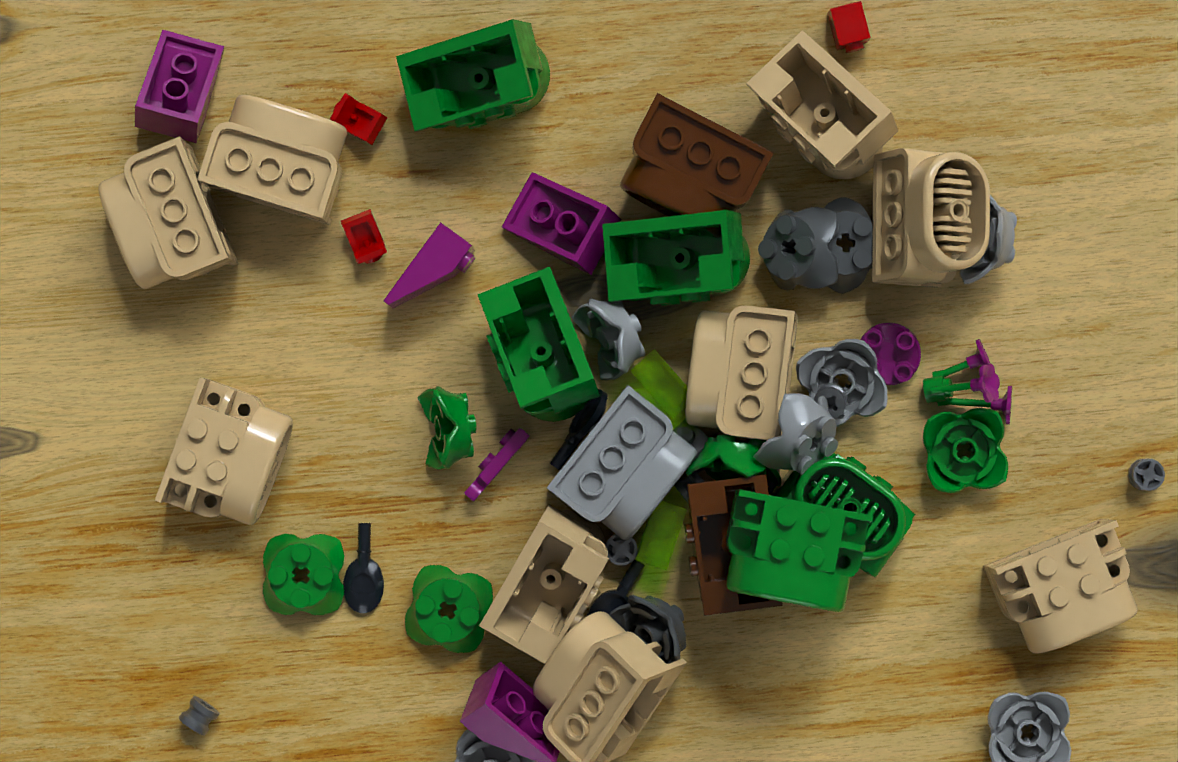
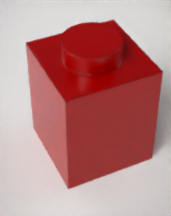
[827,1,871,53]

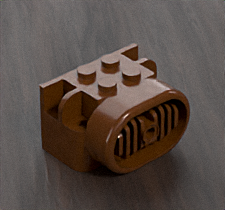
[620,93,773,238]
[684,475,783,616]

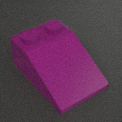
[135,30,224,144]
[502,172,622,275]
[383,222,475,308]
[460,662,560,762]

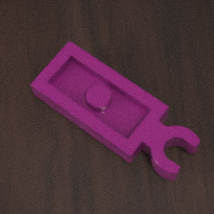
[464,428,530,501]

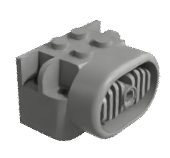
[547,385,697,540]

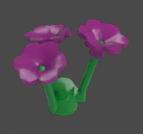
[923,339,1012,425]

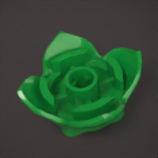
[418,386,477,470]
[923,408,1008,493]
[686,435,782,486]
[263,534,345,615]
[405,565,493,653]

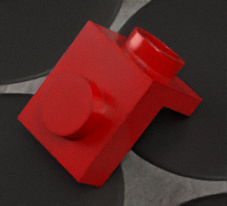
[330,93,387,145]
[341,209,387,264]

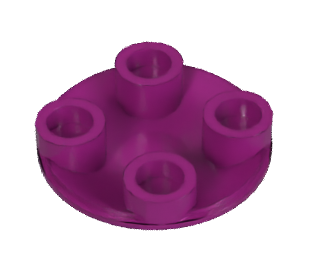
[860,323,921,385]

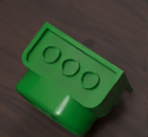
[396,19,550,132]
[602,210,750,306]
[477,267,600,422]
[771,453,915,578]
[726,489,873,612]

